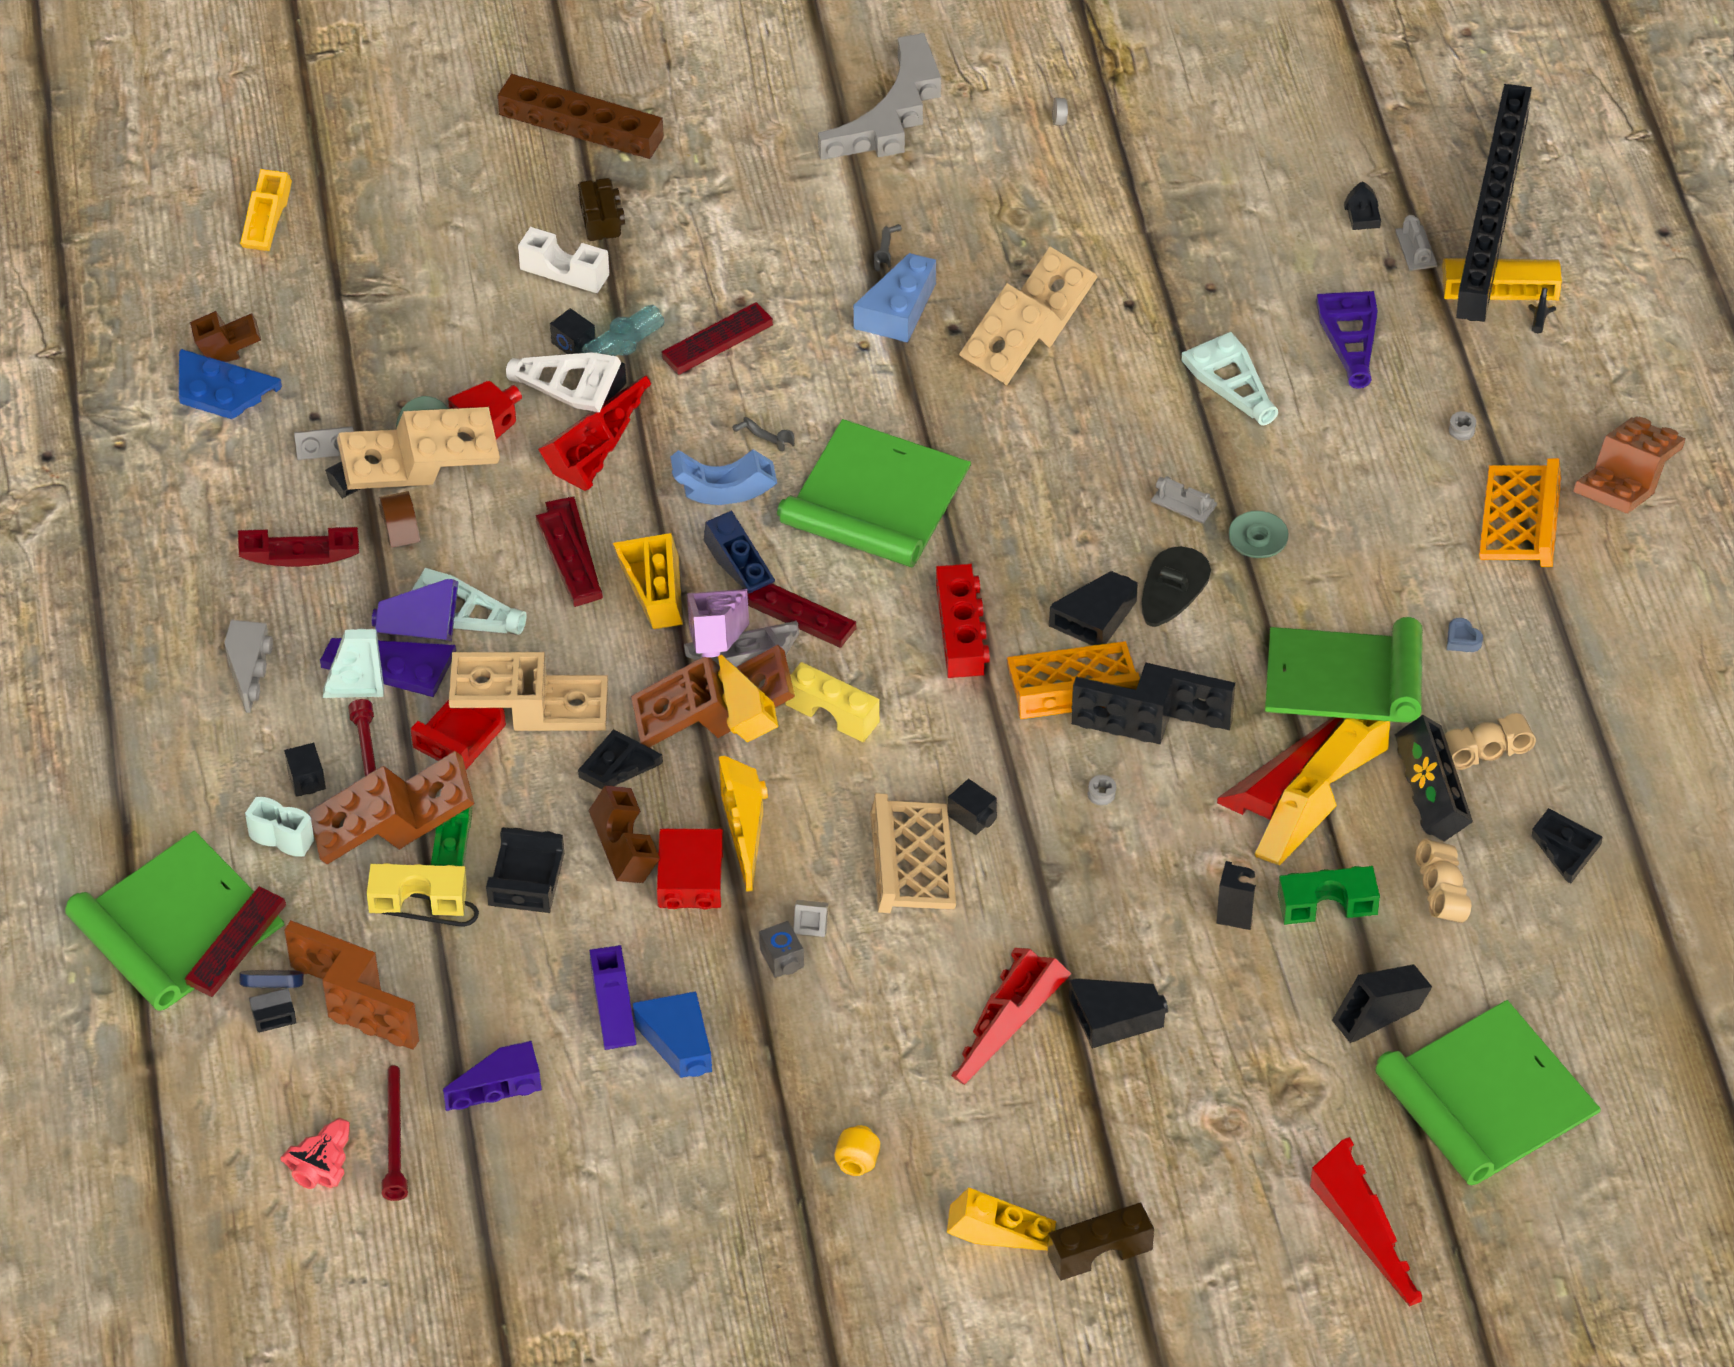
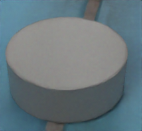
[1052,98,1068,126]

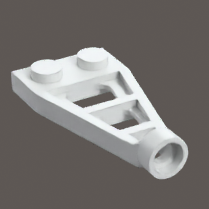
[506,352,621,412]

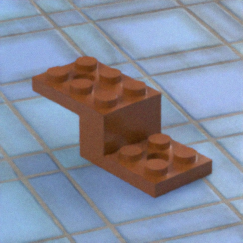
[1573,416,1686,514]
[631,645,795,748]
[309,751,475,864]
[284,920,419,1050]

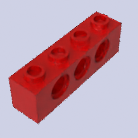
[936,564,990,678]

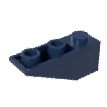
[703,510,775,594]

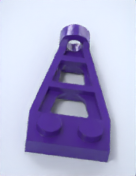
[1316,291,1378,389]

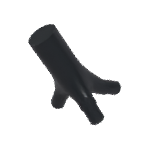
[1528,287,1556,334]

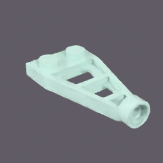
[1181,332,1278,425]
[411,568,527,635]

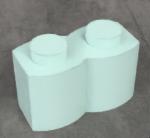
[245,797,314,856]

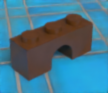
[588,786,660,883]

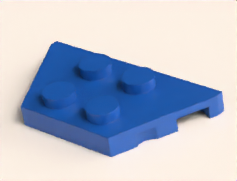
[179,349,282,419]

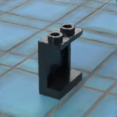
[486,827,565,913]

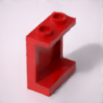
[410,700,506,770]
[657,829,723,910]

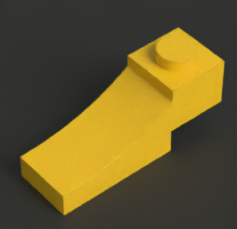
[240,169,292,251]

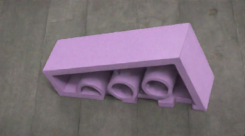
[687,589,749,657]

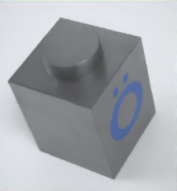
[759,921,804,978]

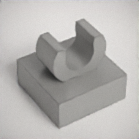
[794,900,828,937]

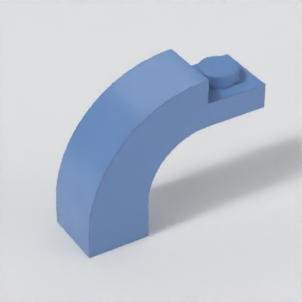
[670,449,777,505]

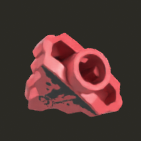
[281,1117,350,1189]

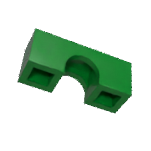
[1277,866,1380,925]

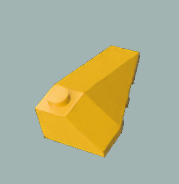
[718,755,768,892]

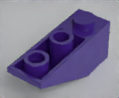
[589,945,637,1050]
[443,1041,542,1111]

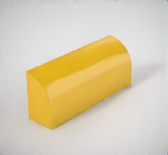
[1442,258,1562,301]

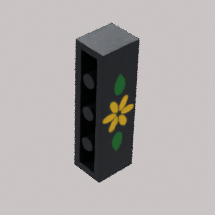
[1394,715,1473,842]

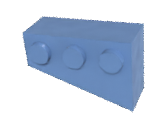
[853,253,936,343]

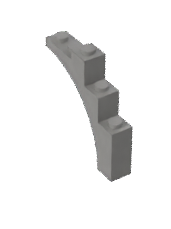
[818,33,941,160]

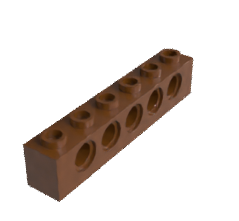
[497,74,664,159]

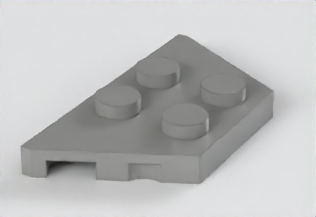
[684,621,799,667]

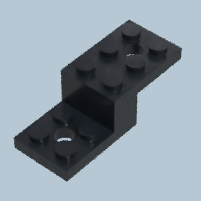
[1071,663,1235,745]

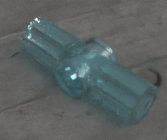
[582,304,664,356]

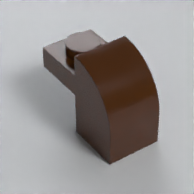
[190,311,261,362]
[379,491,421,548]

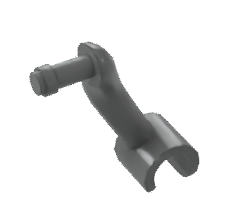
[874,224,902,271]
[732,417,795,451]

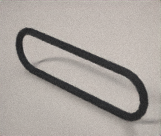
[381,893,479,927]

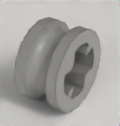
[1449,411,1476,441]
[1088,775,1116,805]

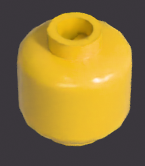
[834,1125,880,1176]

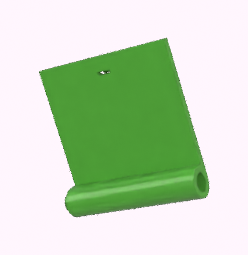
[777,419,971,568]
[1265,617,1423,722]
[65,830,285,1011]
[1375,1000,1601,1186]

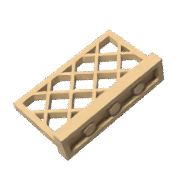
[870,793,956,913]

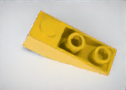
[718,654,779,742]
[1302,718,1390,784]
[1255,770,1337,866]
[947,1187,1056,1251]

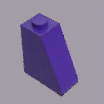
[372,579,459,642]

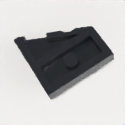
[578,729,663,789]
[1531,808,1603,884]

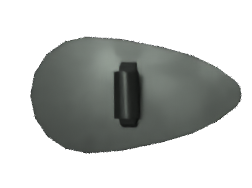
[1142,546,1211,627]

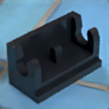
[1216,861,1256,930]

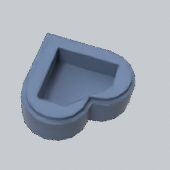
[1447,618,1483,652]

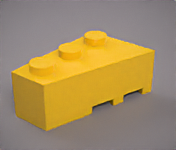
[613,533,683,629]

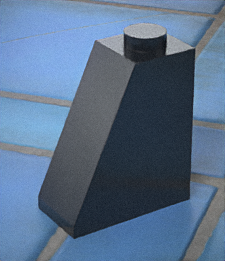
[1049,571,1138,646]
[1332,964,1432,1043]
[1069,978,1168,1048]

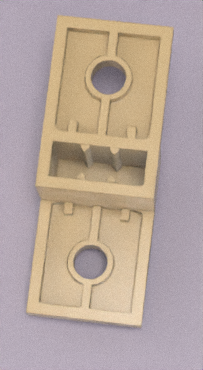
[959,246,1098,386]
[337,407,500,490]
[449,652,608,731]

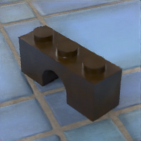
[1048,1202,1154,1281]

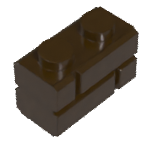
[578,178,625,241]

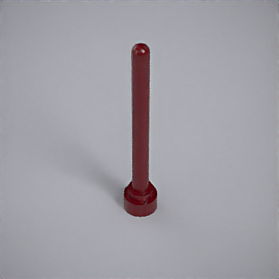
[348,699,376,776]
[381,1065,408,1201]

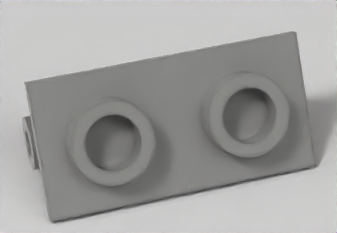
[1395,215,1437,271]
[294,426,354,460]
[1151,476,1217,524]

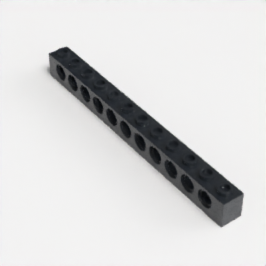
[1456,84,1532,322]

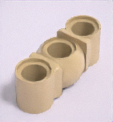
[1444,713,1536,770]
[1415,839,1472,923]

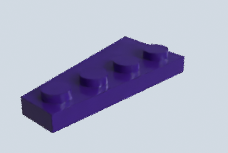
[320,638,456,697]

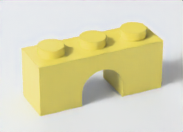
[785,662,880,742]
[367,863,467,916]

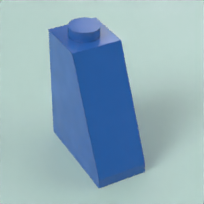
[633,991,712,1078]

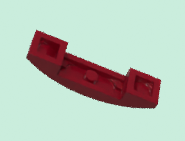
[238,527,359,567]

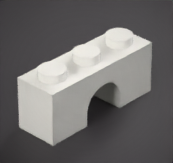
[518,227,609,293]

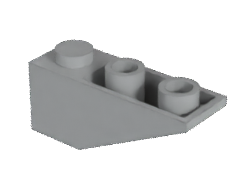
[224,620,273,713]

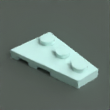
[323,629,384,698]

